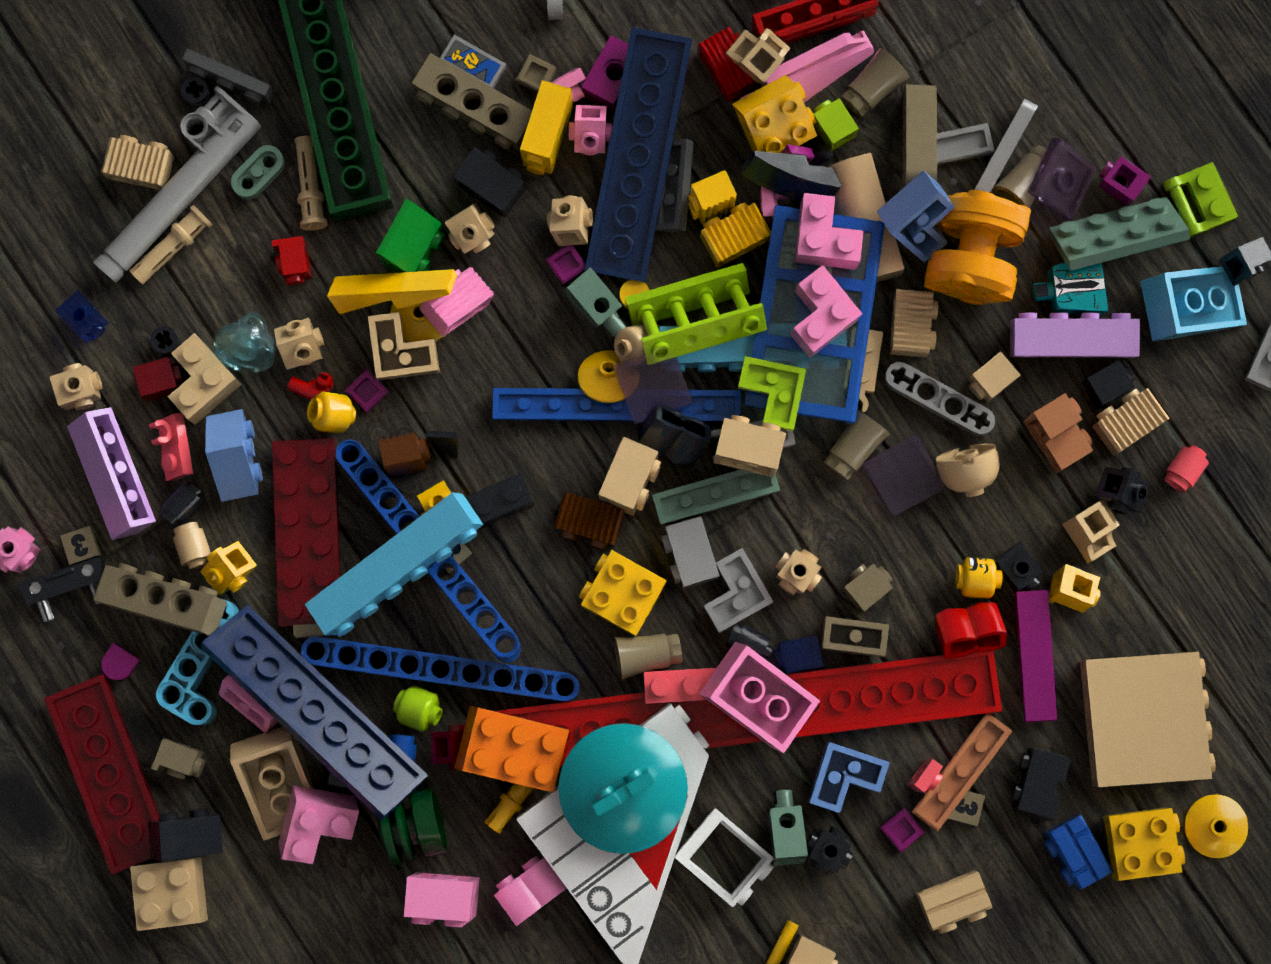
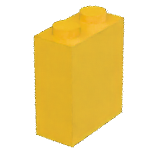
[520,80,574,175]

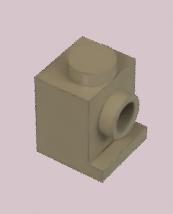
[151,739,205,779]

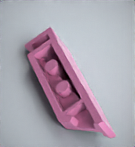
[740,30,874,103]

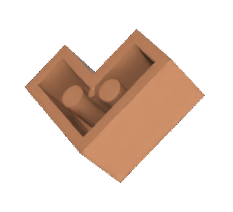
[1023,393,1093,474]

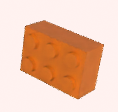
[454,706,569,793]

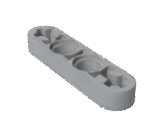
[974,99,1038,193]
[884,362,995,436]

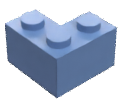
[877,170,955,263]
[205,409,263,502]
[807,742,890,813]

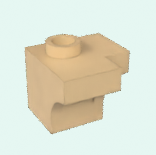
[724,28,790,84]
[1062,500,1120,564]

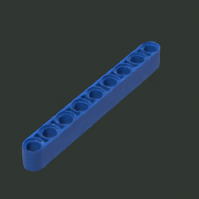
[336,439,521,663]
[301,637,580,702]

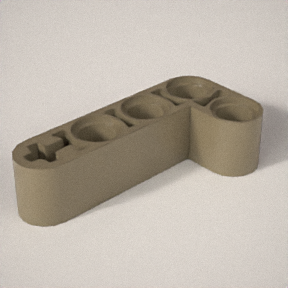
[900,84,937,190]

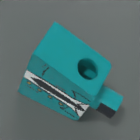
[1032,263,1108,317]

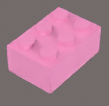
[699,642,820,753]
[404,872,480,927]

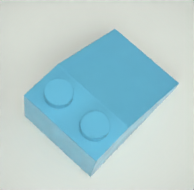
[1140,266,1247,341]

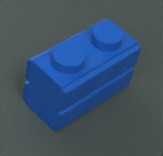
[1043,814,1113,890]

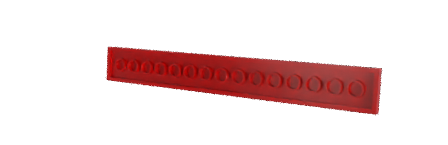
[495,651,1002,767]

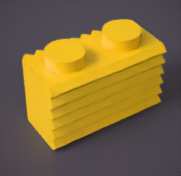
[688,170,737,225]
[700,202,771,268]

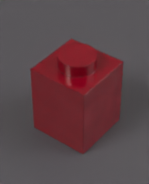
[133,357,185,402]

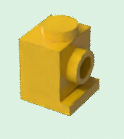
[1048,564,1100,613]

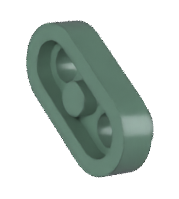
[231,145,285,200]

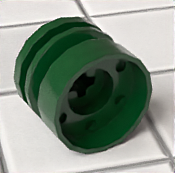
[378,787,448,866]

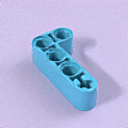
[156,599,239,726]

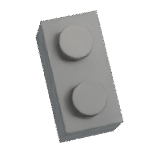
[661,516,720,589]

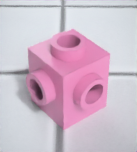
[569,105,612,155]
[0,526,41,573]

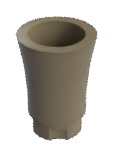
[841,48,909,117]
[992,145,1058,208]
[824,410,890,480]
[614,633,683,680]

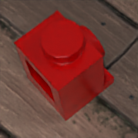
[272,236,312,286]

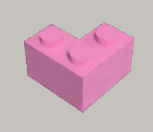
[794,193,863,270]
[790,265,862,359]
[278,785,359,864]

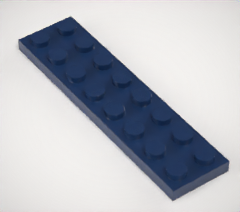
[585,27,693,283]
[200,605,428,821]

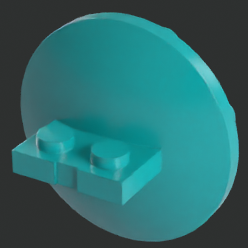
[558,723,688,854]

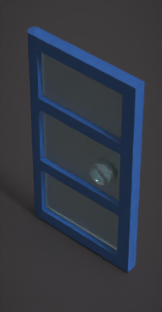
[744,205,885,424]

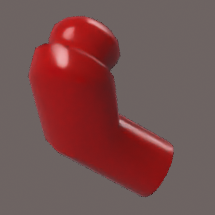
[287,372,334,400]

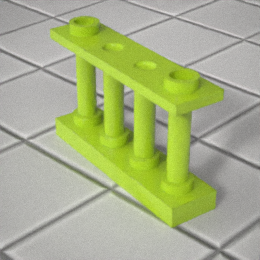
[625,263,767,365]

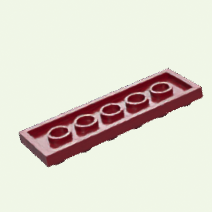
[272,438,341,628]
[44,674,159,875]

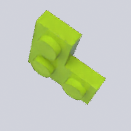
[738,356,806,432]

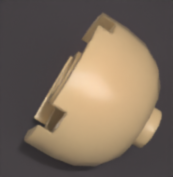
[936,443,1000,497]

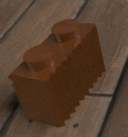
[379,432,431,477]
[554,492,625,551]

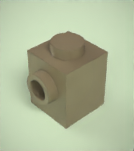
[842,563,893,613]

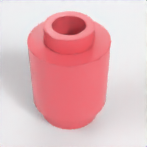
[1164,445,1209,493]

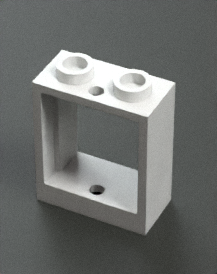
[675,808,774,907]

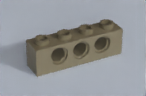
[412,53,532,152]
[93,563,227,636]

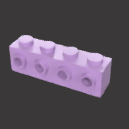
[1010,313,1140,358]
[67,407,156,540]

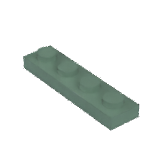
[652,470,780,526]

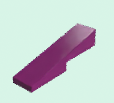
[1013,590,1057,723]

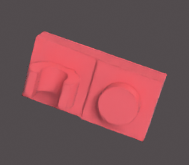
[149,413,194,481]

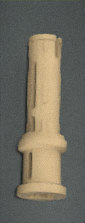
[294,136,328,230]
[129,205,213,285]

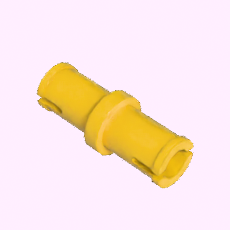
[484,783,534,834]

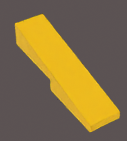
[327,269,457,314]

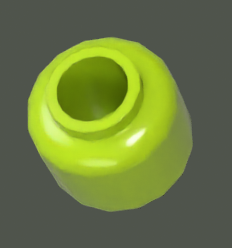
[393,686,443,732]

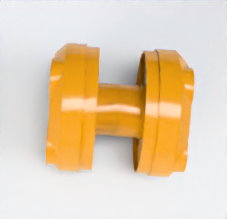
[924,190,1031,305]

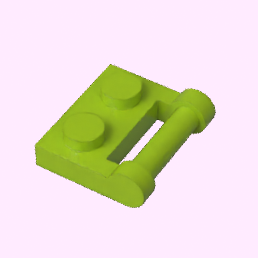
[1162,162,1238,238]

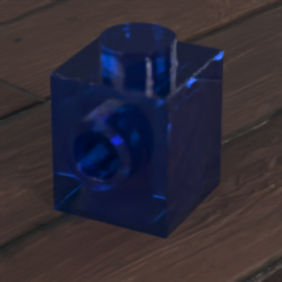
[55,290,110,343]

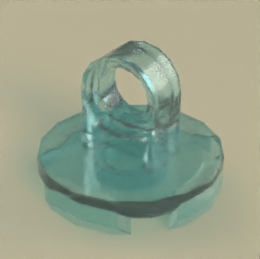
[214,312,277,373]

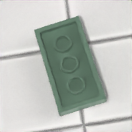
[1049,197,1190,271]

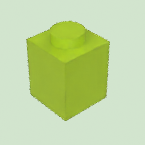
[813,98,859,151]

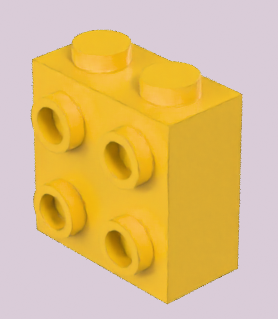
[732,75,817,153]
[579,550,667,637]
[1103,808,1185,881]

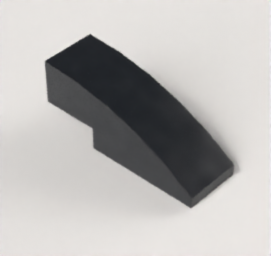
[739,151,841,201]

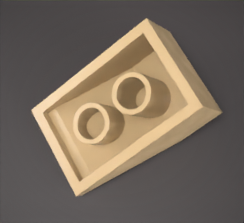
[230,727,314,841]

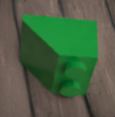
[376,199,446,273]

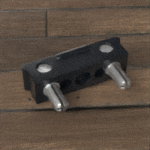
[17,556,106,622]

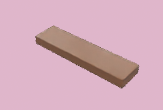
[911,713,1012,832]

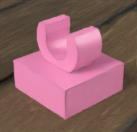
[551,68,586,102]
[760,186,788,223]

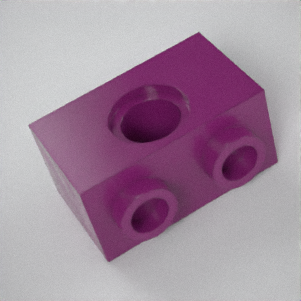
[581,35,628,113]

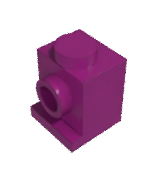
[1099,156,1151,206]

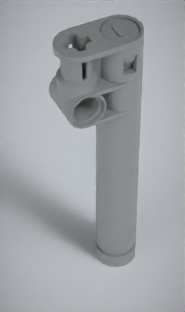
[93,86,262,283]

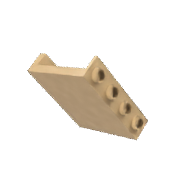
[1080,652,1215,787]

